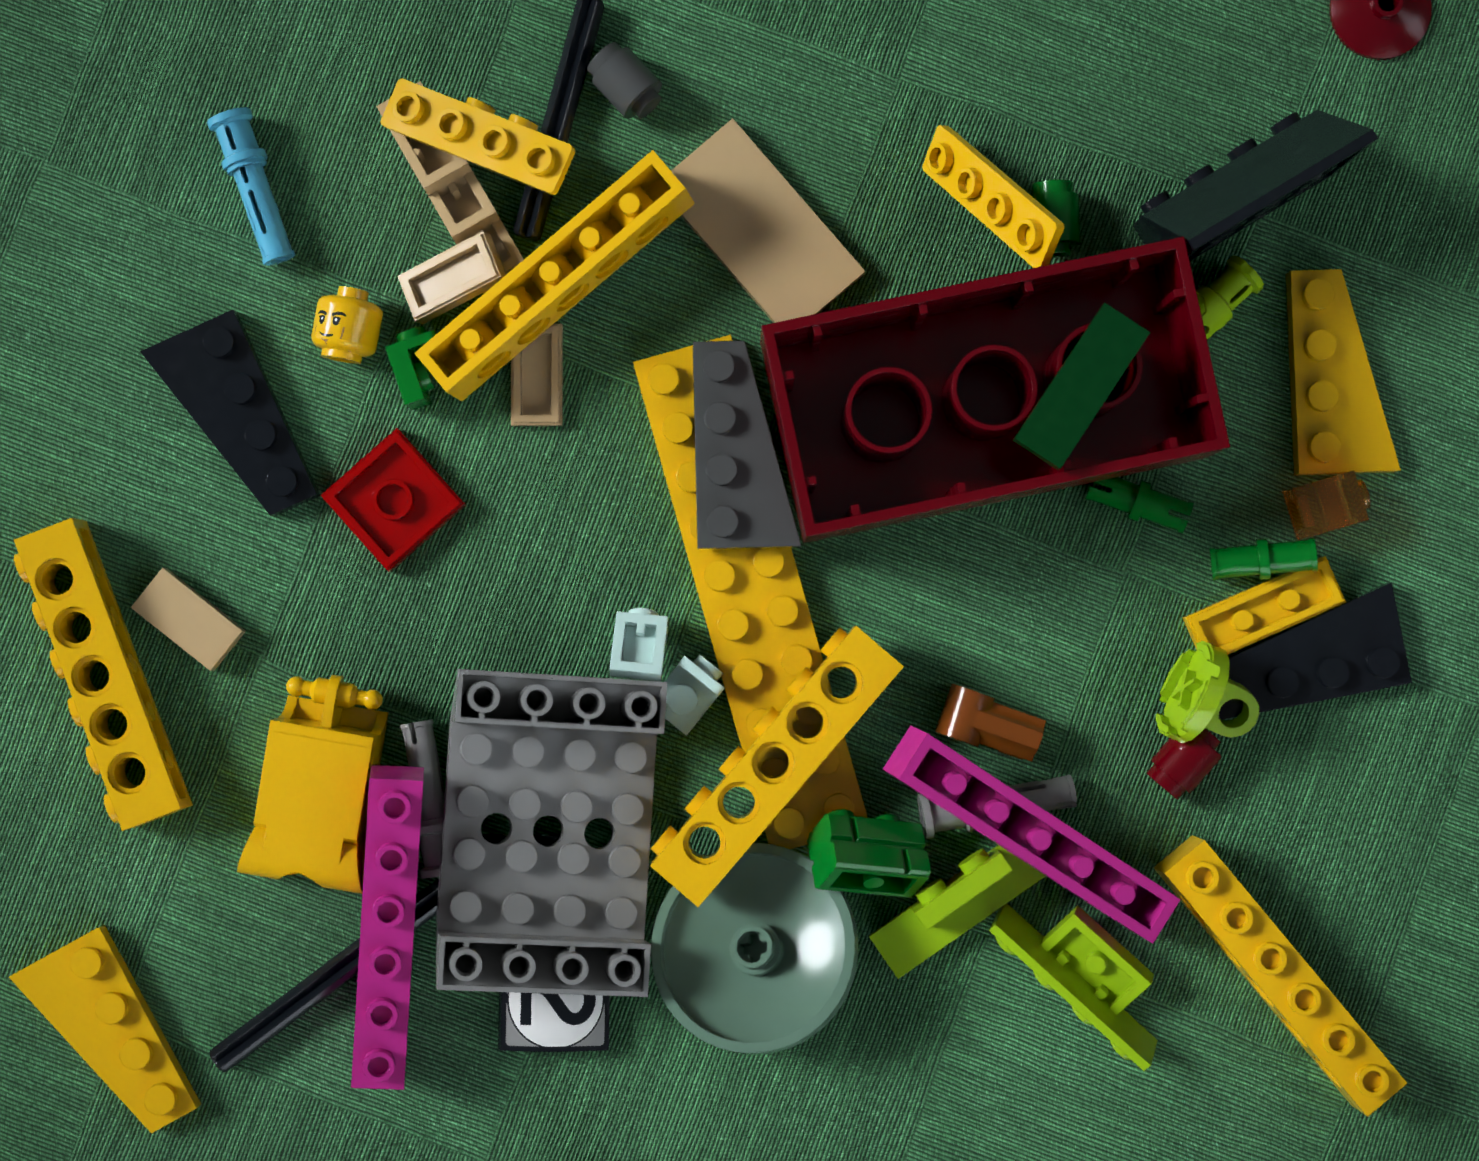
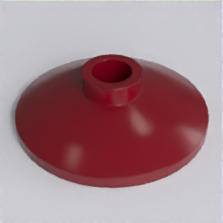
[1329,0,1432,60]

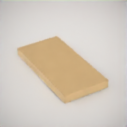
[671,118,865,323]

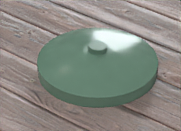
[651,843,858,1055]

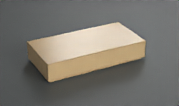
[397,231,506,324]
[511,324,563,426]
[130,567,246,671]

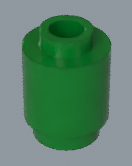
[1031,180,1081,258]

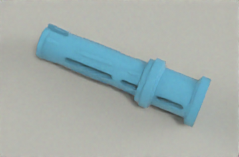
[207,107,295,266]

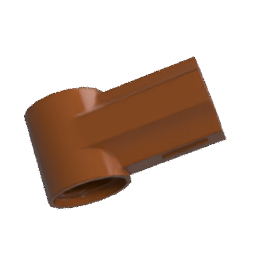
[935,684,1046,762]

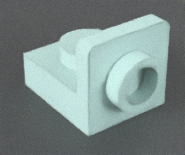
[609,608,668,681]
[664,654,725,736]

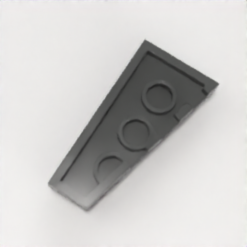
[693,341,801,549]

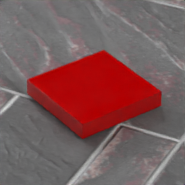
[320,428,466,572]

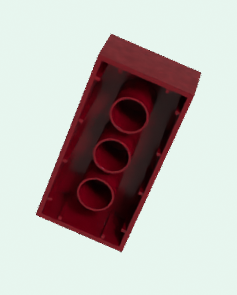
[760,237,1230,544]

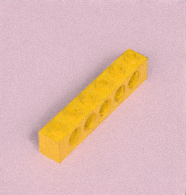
[415,150,695,402]
[14,518,193,831]
[650,626,904,907]
[1153,835,1407,1117]

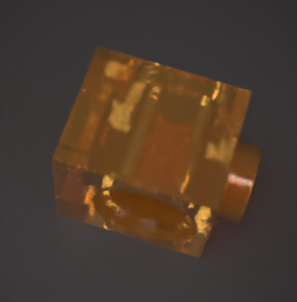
[1282,470,1371,540]

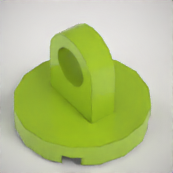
[1156,641,1259,743]

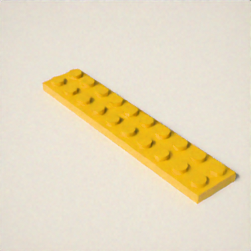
[633,334,868,849]

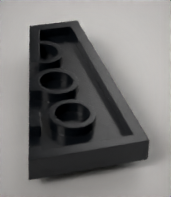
[140,310,320,517]
[1219,582,1412,720]

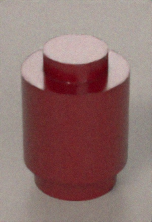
[1146,729,1222,800]

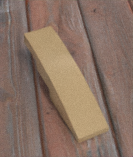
[376,81,524,274]

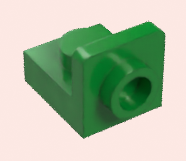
[385,326,437,410]

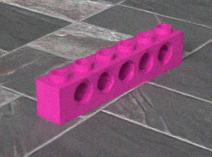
[882,725,1181,944]
[351,765,424,1090]

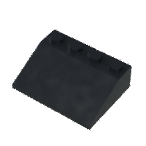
[1132,110,1378,261]

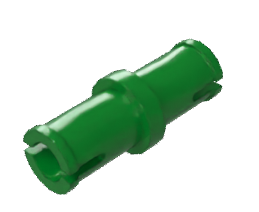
[1085,477,1194,534]
[1210,538,1318,581]

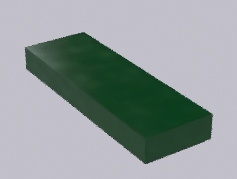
[1013,303,1150,470]

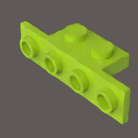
[868,845,1046,979]
[989,904,1158,1071]

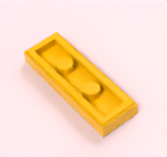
[1182,556,1346,655]

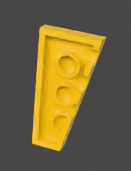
[1286,269,1401,475]
[9,925,202,1134]

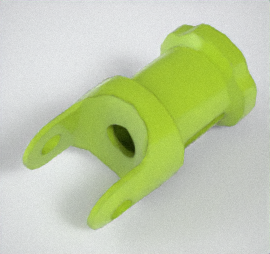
[1196,255,1264,339]

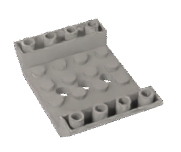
[436,669,667,997]

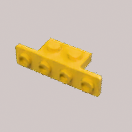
[380,78,576,195]
[922,125,1064,268]

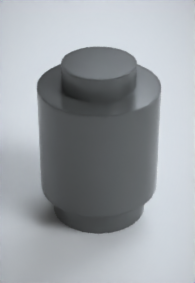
[587,42,662,119]

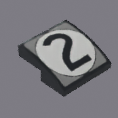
[498,992,610,1052]

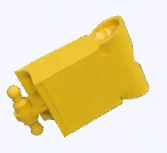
[237,674,389,894]

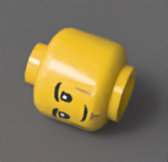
[311,286,383,364]

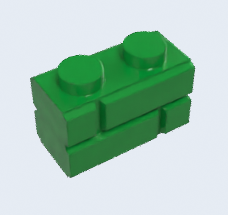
[807,809,931,898]

